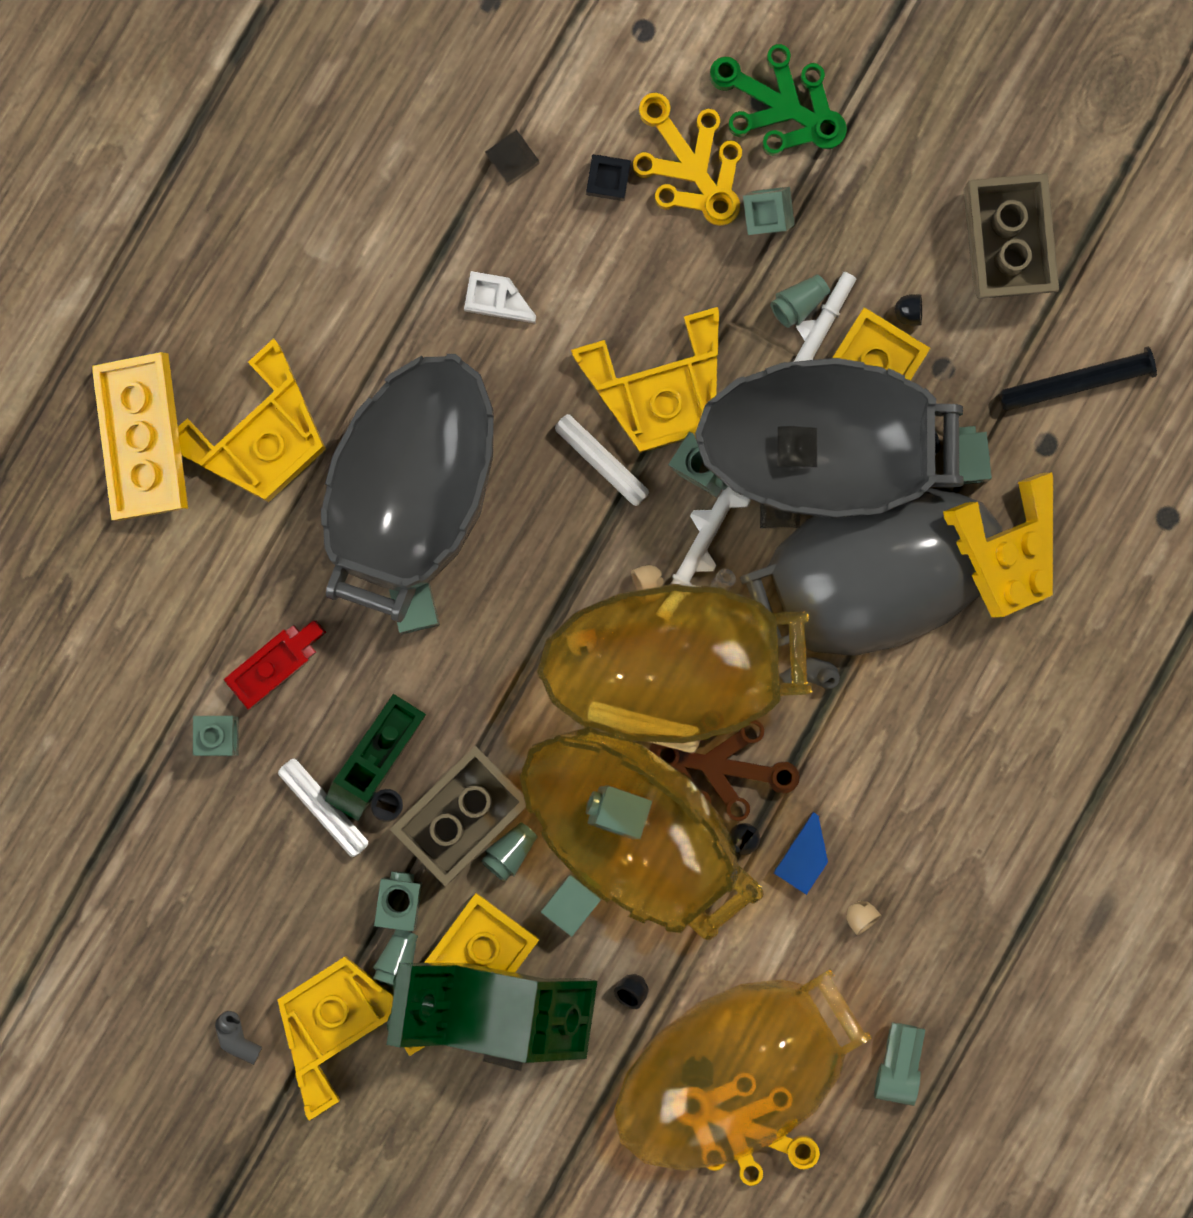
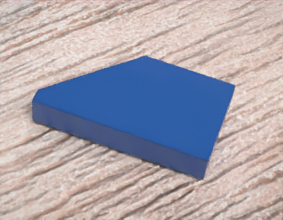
[773,812,828,895]

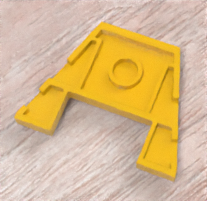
[571,307,719,453]
[178,338,326,503]
[943,472,1053,617]
[277,956,425,1121]

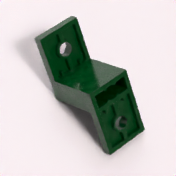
[386,963,598,1063]

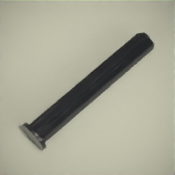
[1000,346,1157,411]

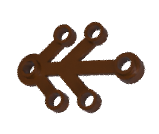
[648,712,800,821]

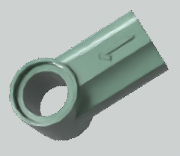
[874,1022,925,1106]

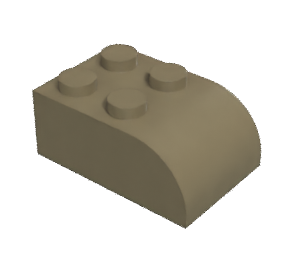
[963,173,1059,299]
[390,745,531,886]

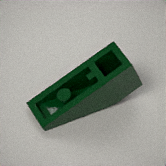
[325,694,426,821]

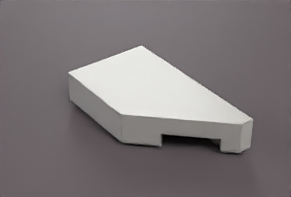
[464,271,536,323]

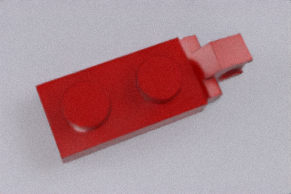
[223,620,327,710]

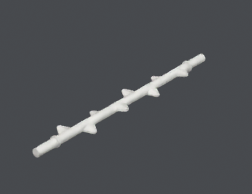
[655,272,857,620]

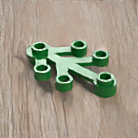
[710,44,847,156]

